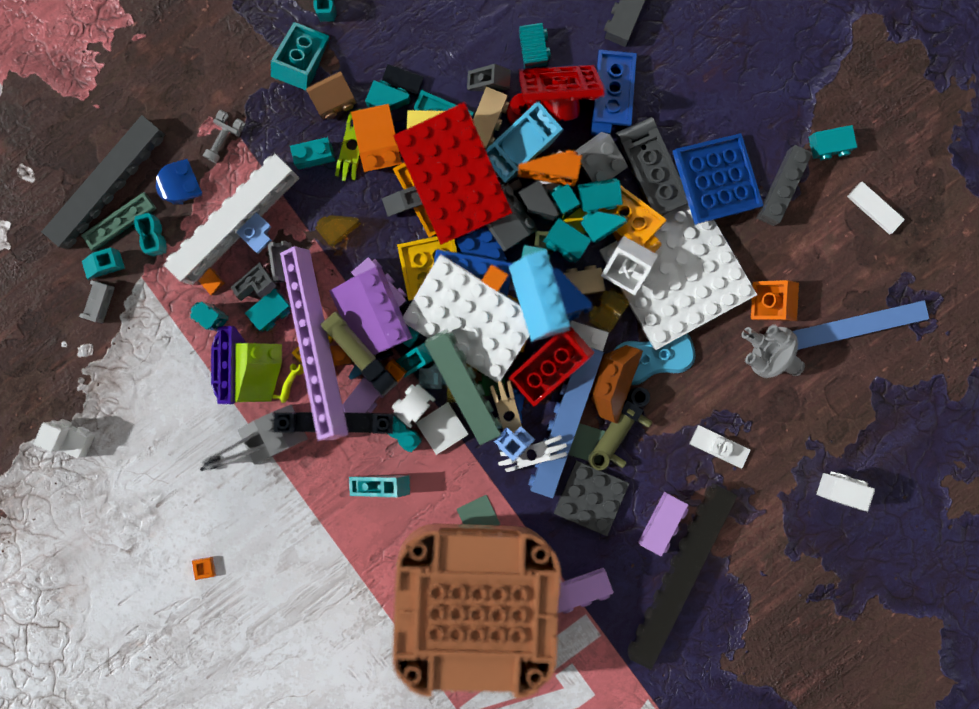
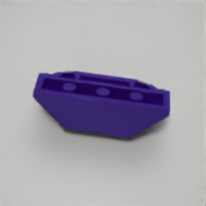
[211,326,247,404]

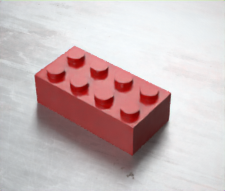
[509,326,595,407]

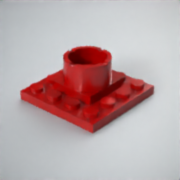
[519,65,604,121]

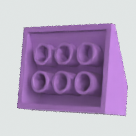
[329,267,412,355]

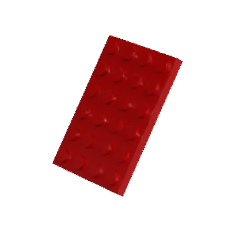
[393,102,513,245]

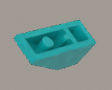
[349,475,410,497]

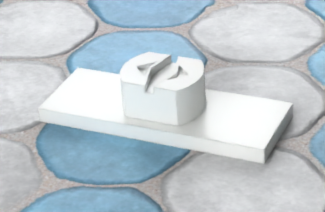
[690,425,751,469]

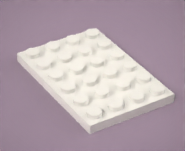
[403,254,529,383]

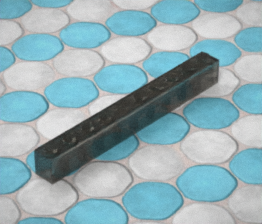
[627,483,738,670]

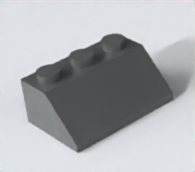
[486,183,538,251]

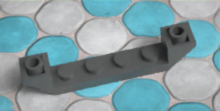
[382,186,423,217]

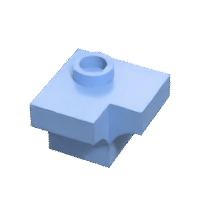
[236,212,272,254]
[494,426,535,461]

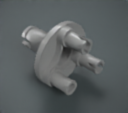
[742,325,805,378]

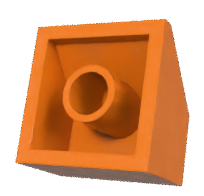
[751,280,799,321]

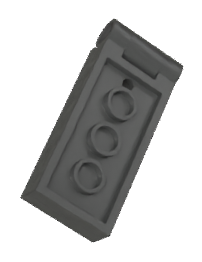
[616,117,688,216]

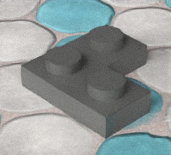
[231,262,276,301]

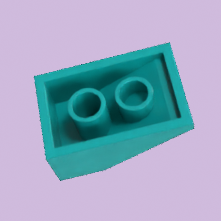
[271,22,329,91]

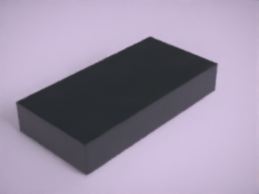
[382,64,424,96]

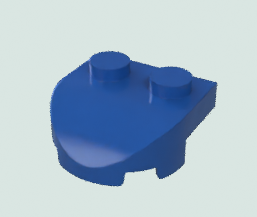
[156,159,202,205]

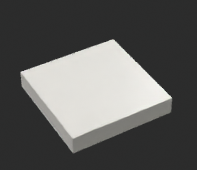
[416,402,469,455]

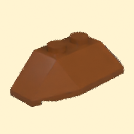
[589,345,643,424]

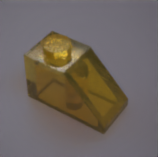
[315,215,362,248]

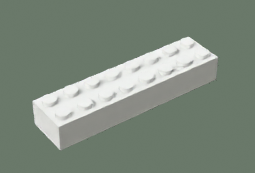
[164,154,299,285]

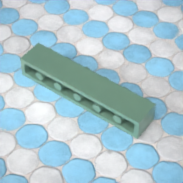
[425,329,502,445]

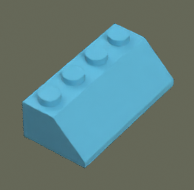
[509,250,570,342]

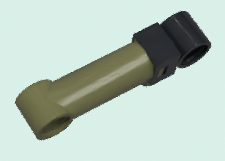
[321,311,398,397]
[588,387,652,470]

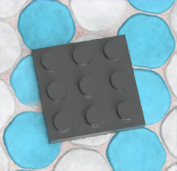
[554,460,629,536]

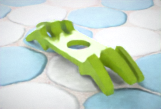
[335,109,361,181]

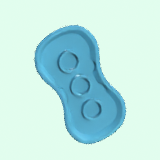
[614,334,695,385]

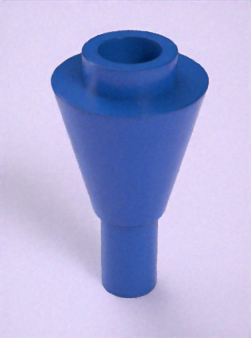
[506,388,524,423]

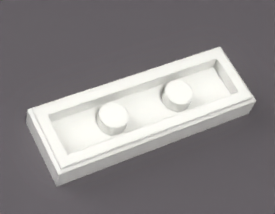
[847,182,905,235]

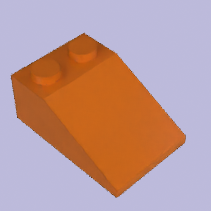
[351,104,402,172]
[517,150,582,187]

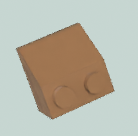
[306,71,356,120]

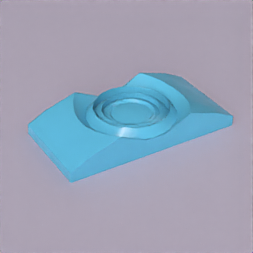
[486,102,563,183]

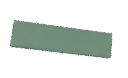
[81,192,157,251]

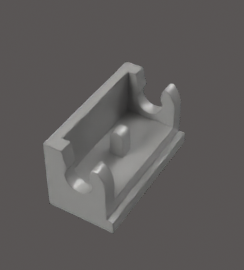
[268,241,292,283]
[79,280,115,323]

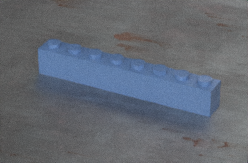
[528,348,604,499]

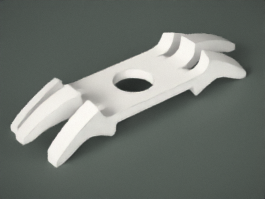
[498,435,567,472]

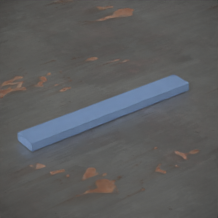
[792,300,929,350]

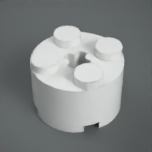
[392,384,436,428]

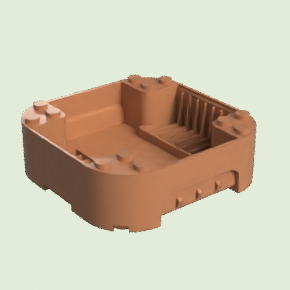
[392,523,560,699]

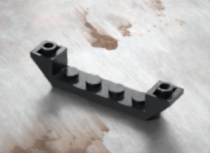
[274,412,394,434]

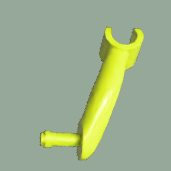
[272,364,304,403]

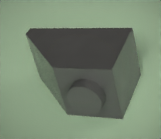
[467,64,511,91]

